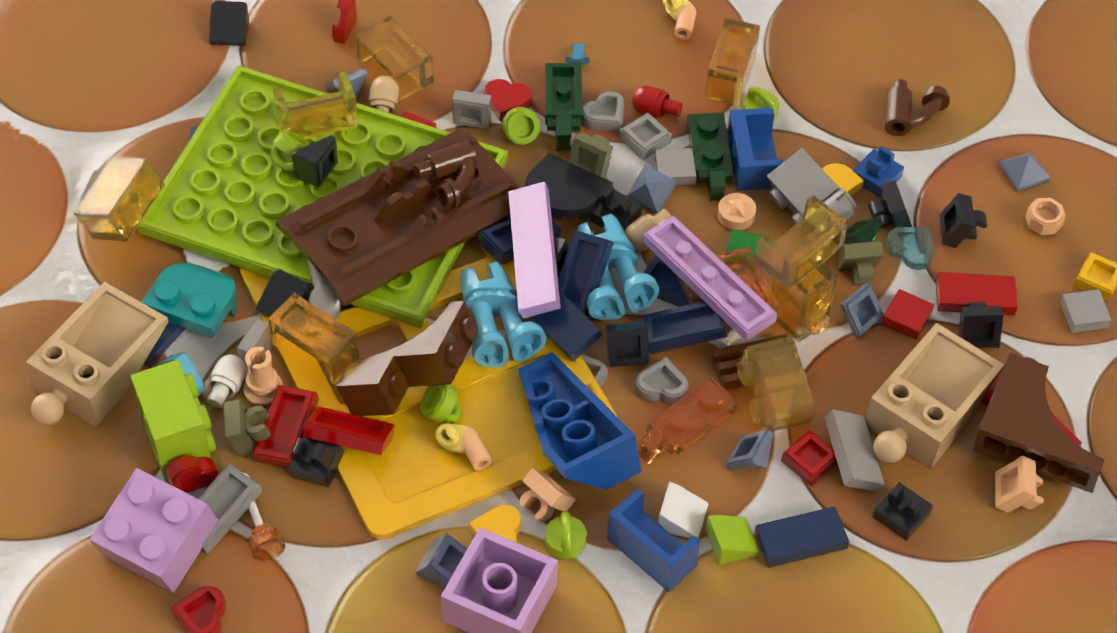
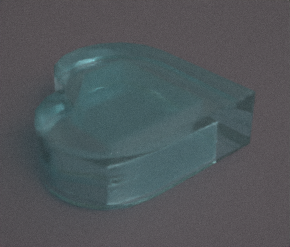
[886,227,933,270]

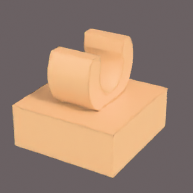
[995,456,1044,513]
[519,468,576,522]

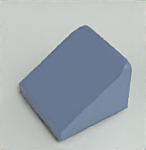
[415,533,468,587]

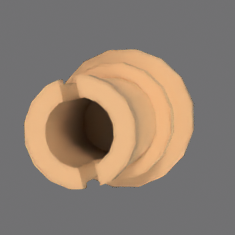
[243,347,284,406]

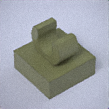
[569,132,613,178]
[836,241,884,286]
[224,399,270,457]

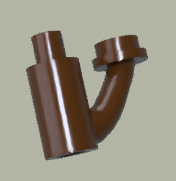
[885,79,950,136]
[413,141,476,208]

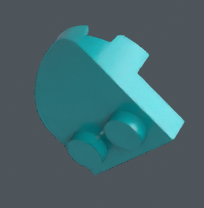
[141,263,238,338]

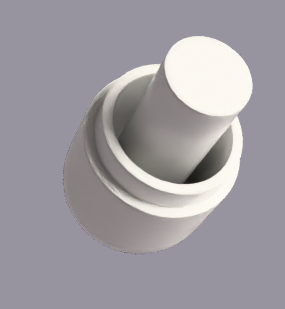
[207,354,247,408]

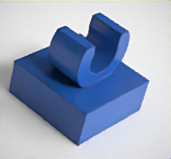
[853,146,904,198]

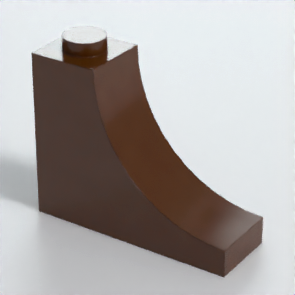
[973,353,1105,493]

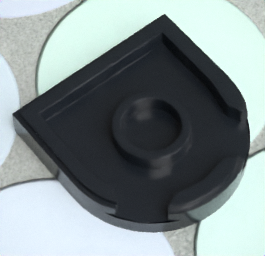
[525,153,614,220]

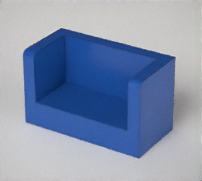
[727,108,784,191]
[607,489,700,592]

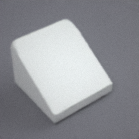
[658,482,708,540]

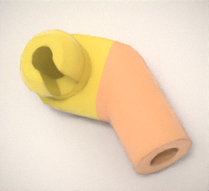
[663,0,696,40]
[435,423,492,470]

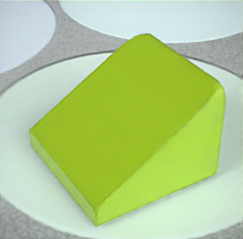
[706,515,759,565]

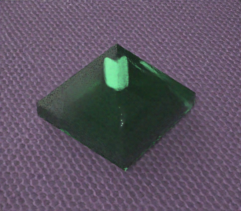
[832,218,882,248]

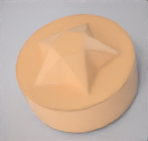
[718,193,756,230]

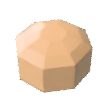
[1025,198,1066,235]

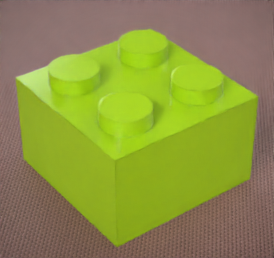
[130,359,217,483]

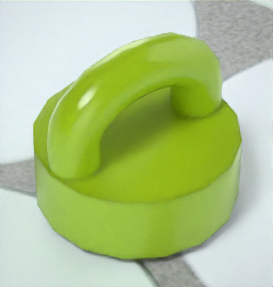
[742,86,779,121]
[502,107,541,145]
[271,129,310,171]
[420,385,461,424]
[545,511,587,559]

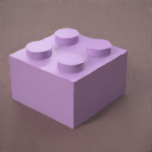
[89,468,218,594]
[440,528,558,633]

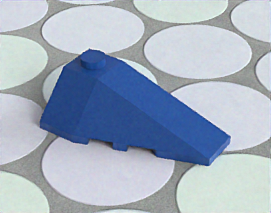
[518,352,642,490]

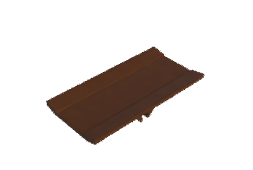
[275,128,520,306]

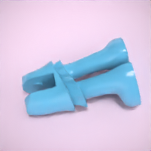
[577,214,659,320]
[460,261,547,368]

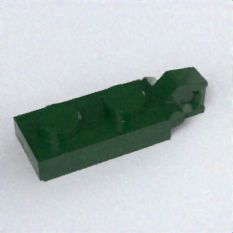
[545,63,582,150]
[687,112,733,201]

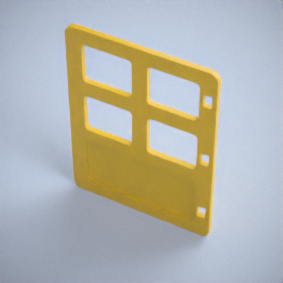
[240,235,618,540]

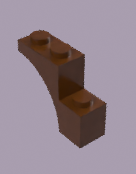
[336,301,479,416]

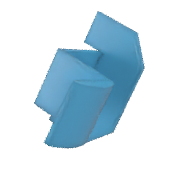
[566,43,589,65]

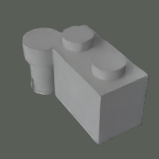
[767,148,857,242]

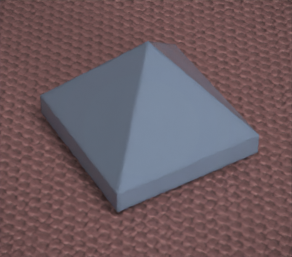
[325,68,368,102]
[999,151,1050,192]
[627,164,677,213]
[840,283,884,337]
[725,430,773,471]

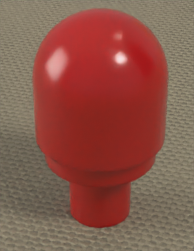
[632,85,683,118]

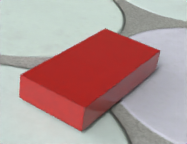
[936,272,1018,316]
[252,385,319,468]
[303,406,395,455]

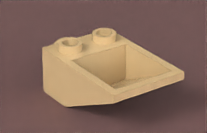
[26,282,168,427]
[865,323,1004,469]

